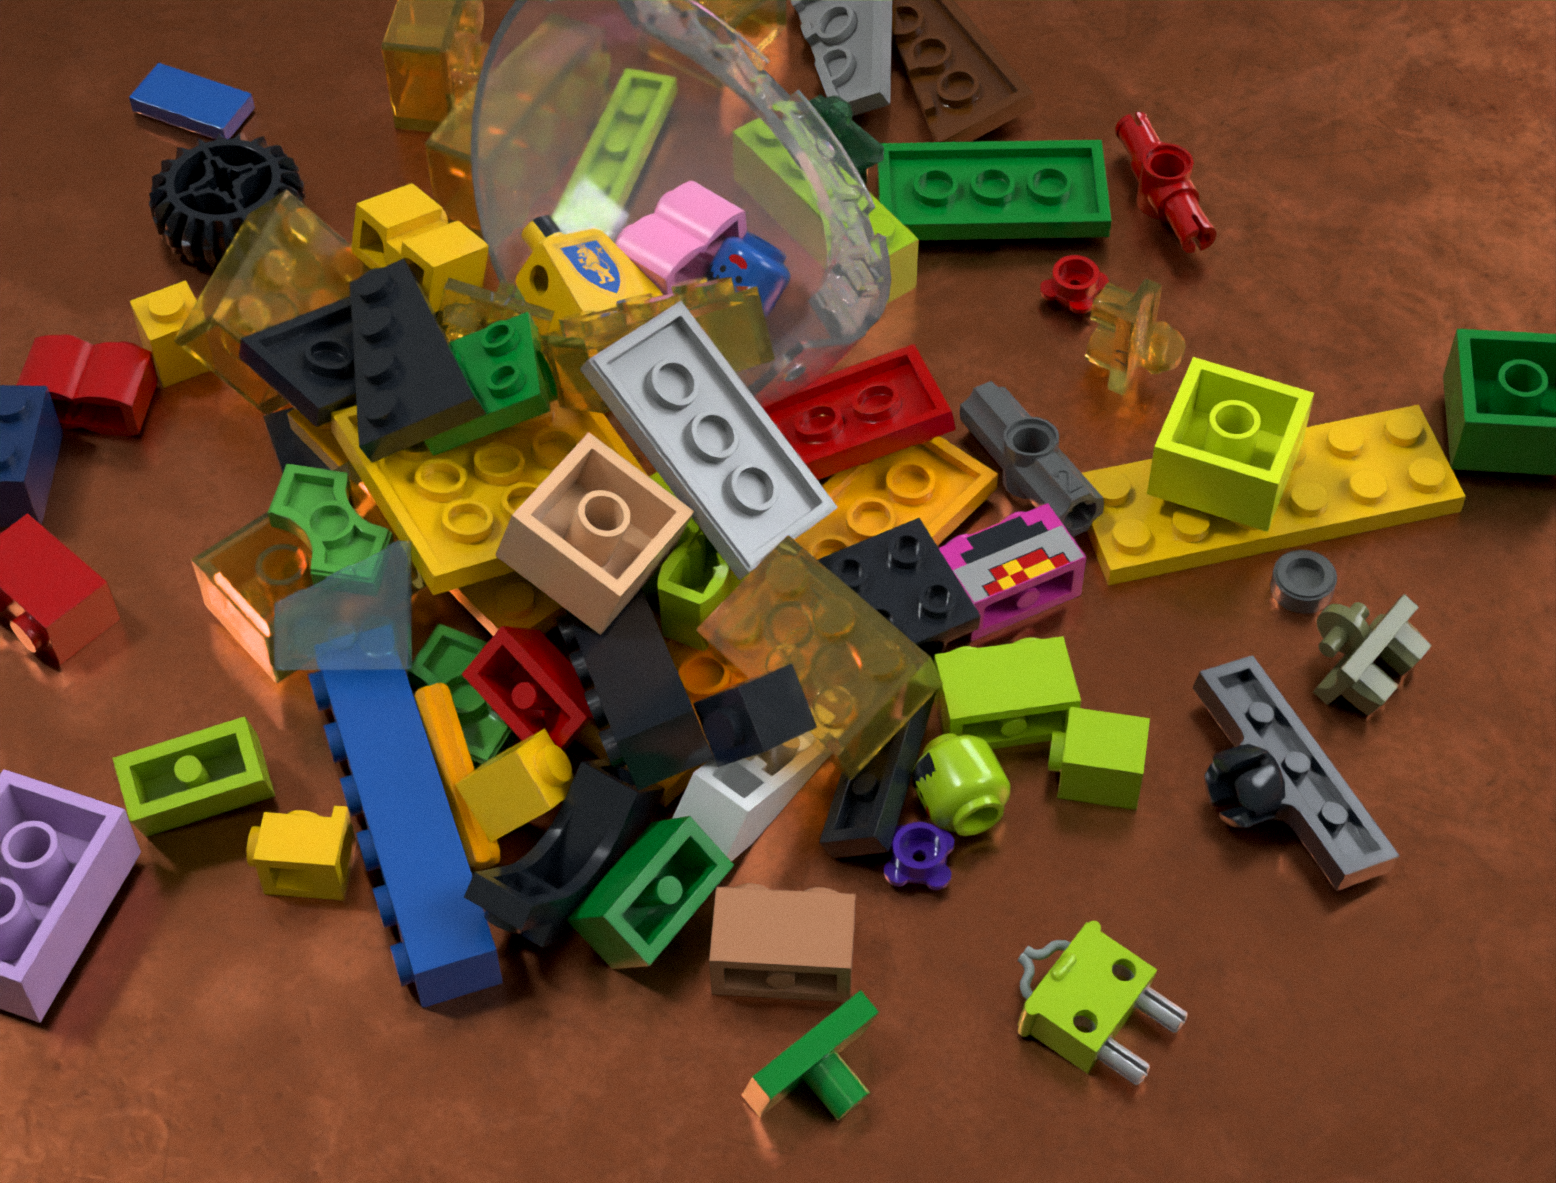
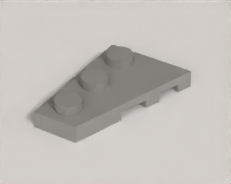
[790,0,892,119]

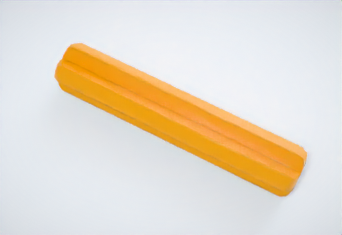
[414,683,501,872]

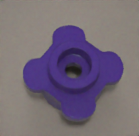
[884,822,954,890]

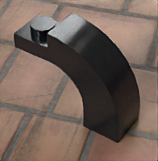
[464,758,666,948]

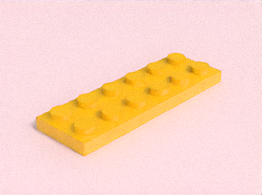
[1082,405,1466,585]

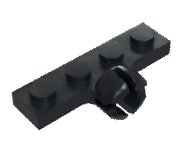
[1192,655,1400,891]

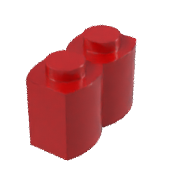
[16,334,159,436]

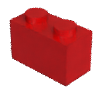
[0,513,120,665]

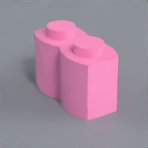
[615,180,747,308]

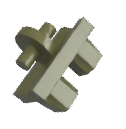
[1313,594,1432,716]

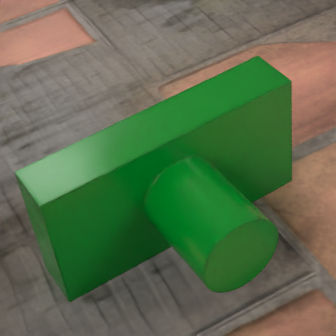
[742,990,879,1121]

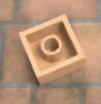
[495,432,695,635]

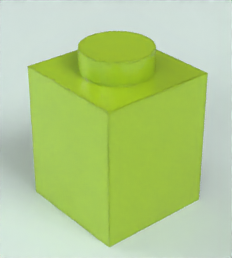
[1048,707,1150,810]

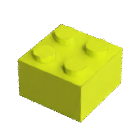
[1147,357,1314,532]

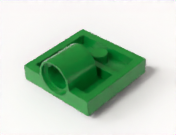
[424,312,558,456]

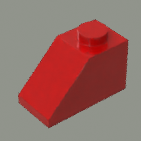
[461,626,593,751]

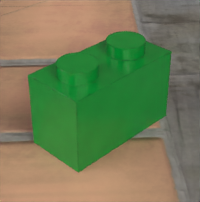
[567,816,734,969]

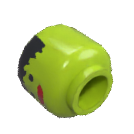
[912,733,1011,836]

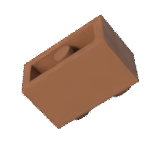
[709,883,856,1002]

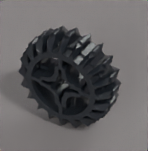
[149,131,306,269]

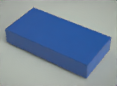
[129,63,255,139]

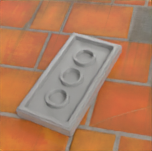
[580,301,838,580]

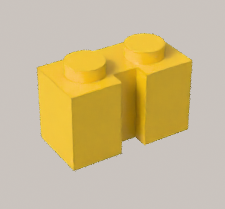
[351,183,489,312]

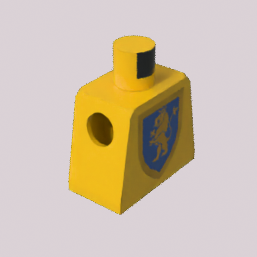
[516,215,664,354]

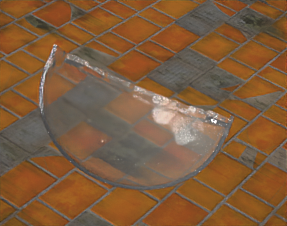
[471,0,891,408]

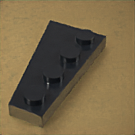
[350,258,487,463]

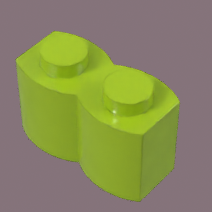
[657,518,761,651]

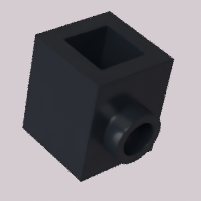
[693,663,817,767]

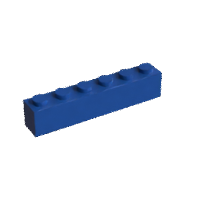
[308,624,503,1008]

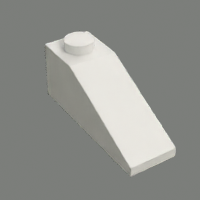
[672,708,846,861]

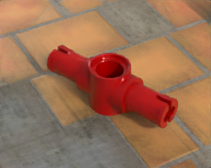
[1115,112,1217,253]

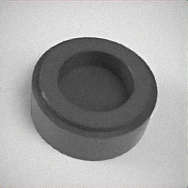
[1270,550,1337,614]

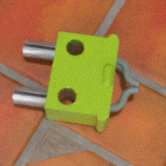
[1017,921,1187,1085]

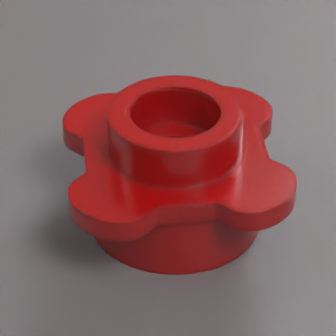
[1040,255,1109,314]

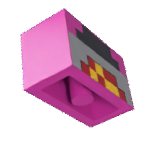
[939,503,1086,641]

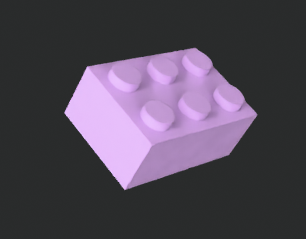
[0,769,141,1023]

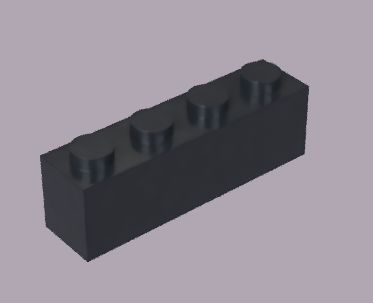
[555,588,714,791]

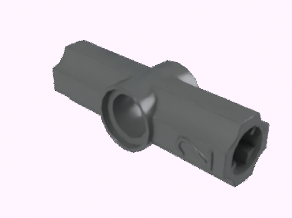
[960,381,1104,537]

